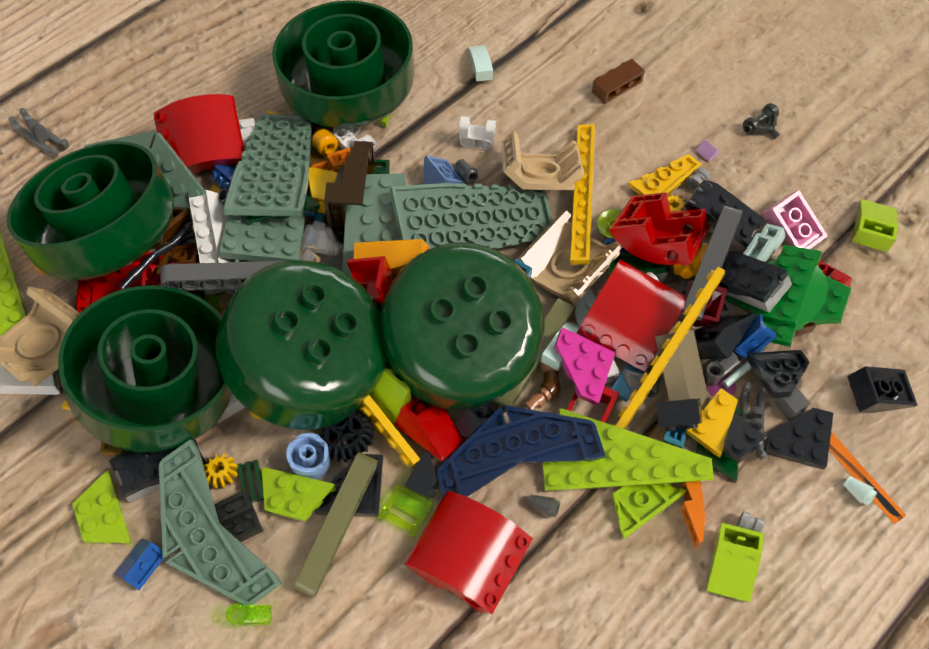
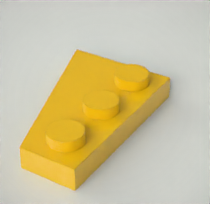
[686,388,738,458]

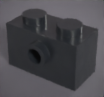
[656,398,703,431]

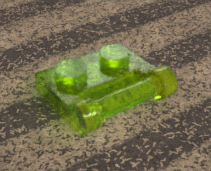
[378,484,434,538]

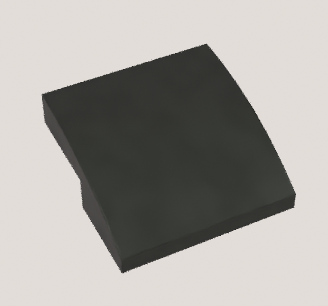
[214,490,264,542]

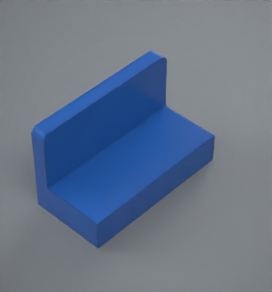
[734,314,776,360]
[115,538,163,591]

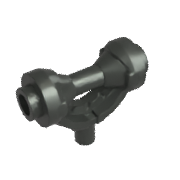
[743,103,780,139]

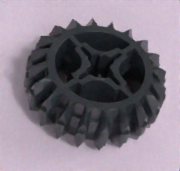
[319,411,375,463]

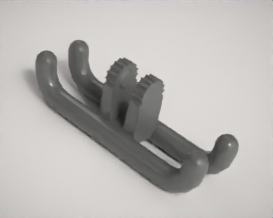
[8,108,69,158]
[741,382,767,460]

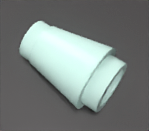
[843,476,877,505]

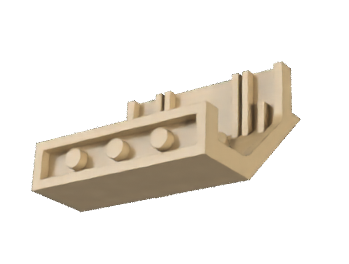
[501,131,584,190]
[517,210,622,305]
[0,287,80,387]

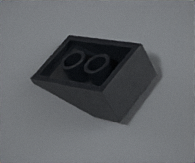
[847,366,918,413]

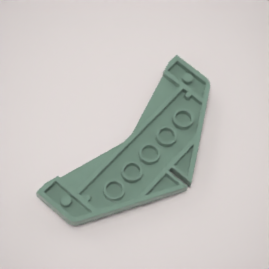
[83,131,206,220]
[159,440,283,606]

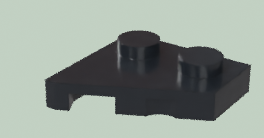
[723,413,767,464]

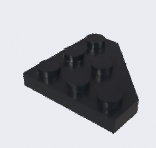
[746,350,810,398]
[764,408,834,470]
[315,454,384,517]

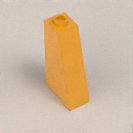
[354,239,430,275]

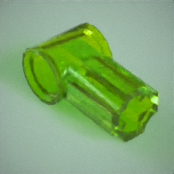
[226,603,272,628]

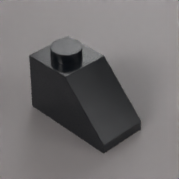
[454,404,496,439]
[405,451,438,503]

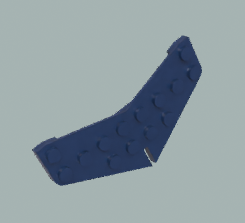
[437,405,606,498]

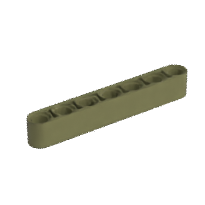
[492,298,576,410]
[294,452,378,597]

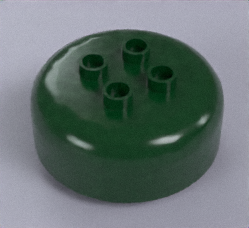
[272,0,415,129]
[6,141,174,281]
[380,242,545,410]
[216,260,388,430]
[58,285,233,452]

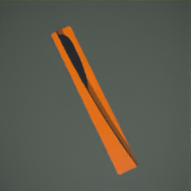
[829,431,906,524]

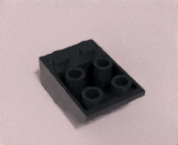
[694,314,756,360]

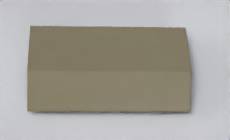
[655,330,709,410]

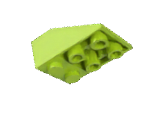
[851,199,898,252]
[368,367,411,429]
[706,523,764,603]

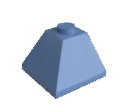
[423,155,466,184]

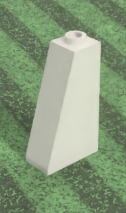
[0,365,60,395]

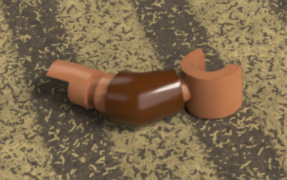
[523,362,561,410]

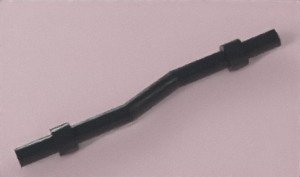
[119,219,193,290]

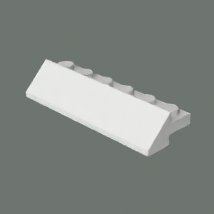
[189,190,235,296]

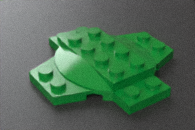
[725,245,851,347]

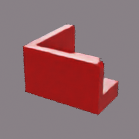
[347,256,392,303]

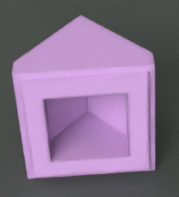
[696,139,720,162]

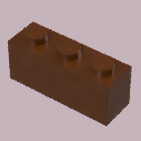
[592,59,645,104]

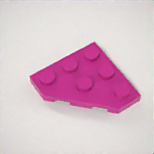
[554,327,615,406]

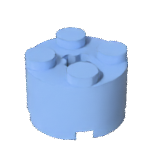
[286,433,331,479]

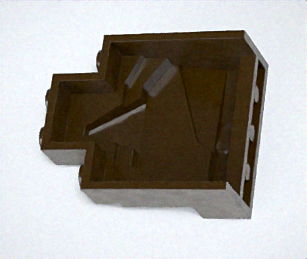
[324,141,375,244]

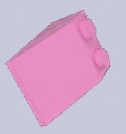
[762,191,827,249]

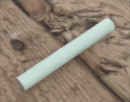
[722,349,766,388]

